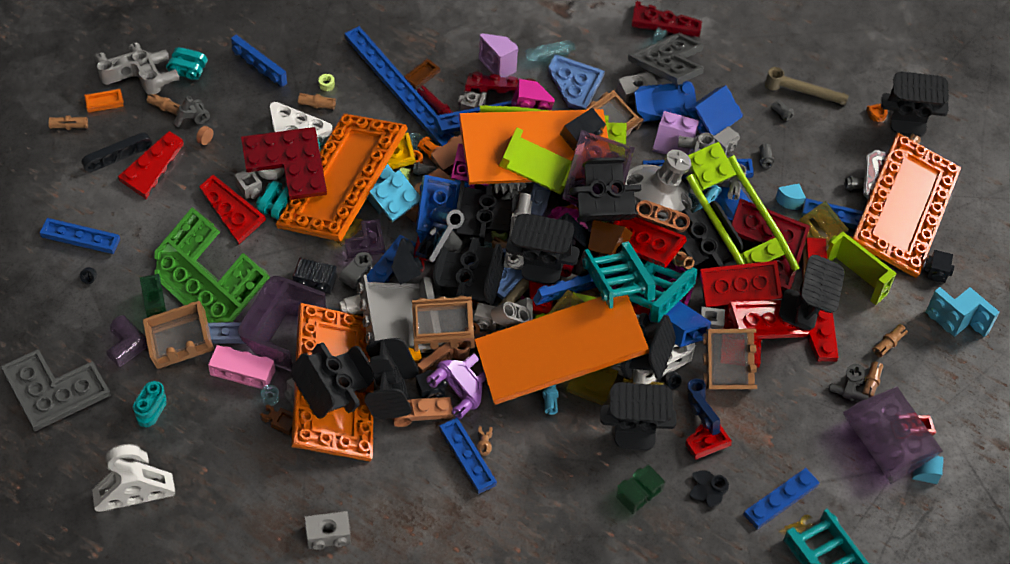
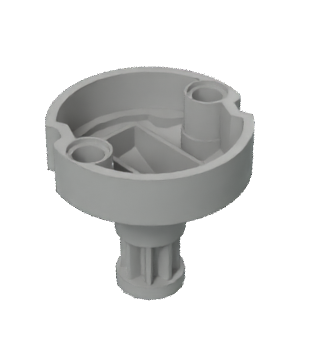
[617,150,692,230]

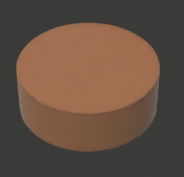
[196,126,213,145]

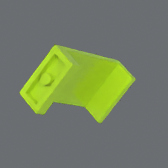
[499,127,579,195]
[827,232,897,305]

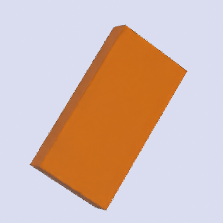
[84,89,124,113]

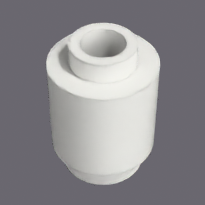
[339,294,363,315]

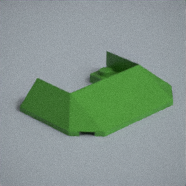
[154,207,270,323]

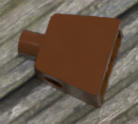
[588,220,633,268]

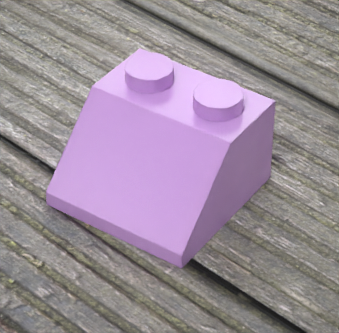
[479,33,518,78]
[652,111,699,155]

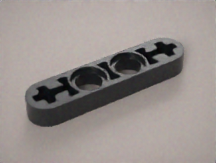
[81,133,152,172]

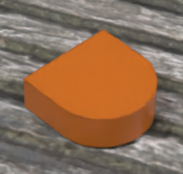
[866,104,888,122]

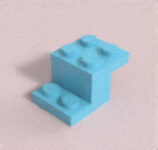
[367,163,420,222]
[926,287,1000,337]

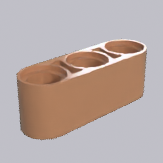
[636,200,690,233]

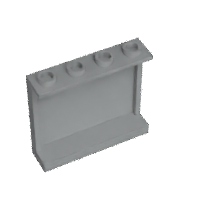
[357,275,443,353]

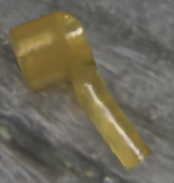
[784,515,815,531]

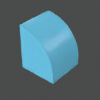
[775,184,806,210]
[913,455,944,484]

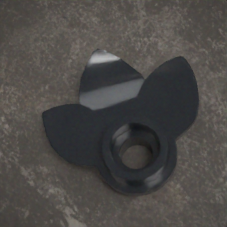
[690,470,729,507]

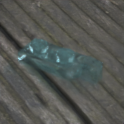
[525,40,575,61]

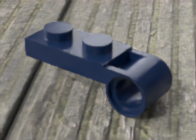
[687,379,720,435]

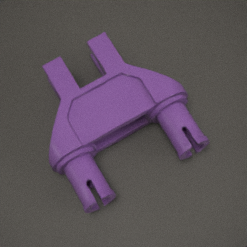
[426,353,486,419]

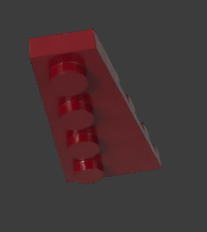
[632,0,702,37]
[465,72,539,93]

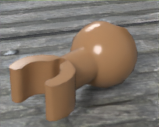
[476,426,493,456]

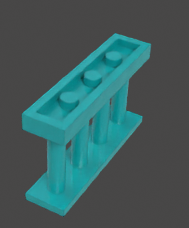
[582,242,656,309]
[618,261,697,323]
[783,508,869,564]

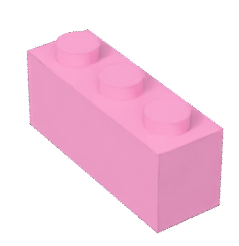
[208,345,275,391]

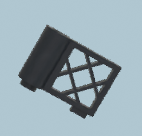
[415,206,464,262]

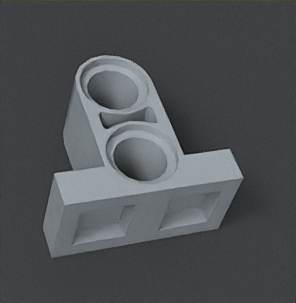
[491,298,533,328]

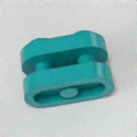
[166,47,208,80]
[256,181,290,219]
[133,381,167,427]

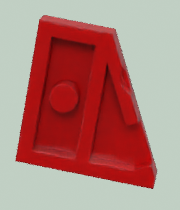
[685,424,732,460]

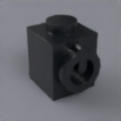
[924,250,954,283]
[416,370,448,399]

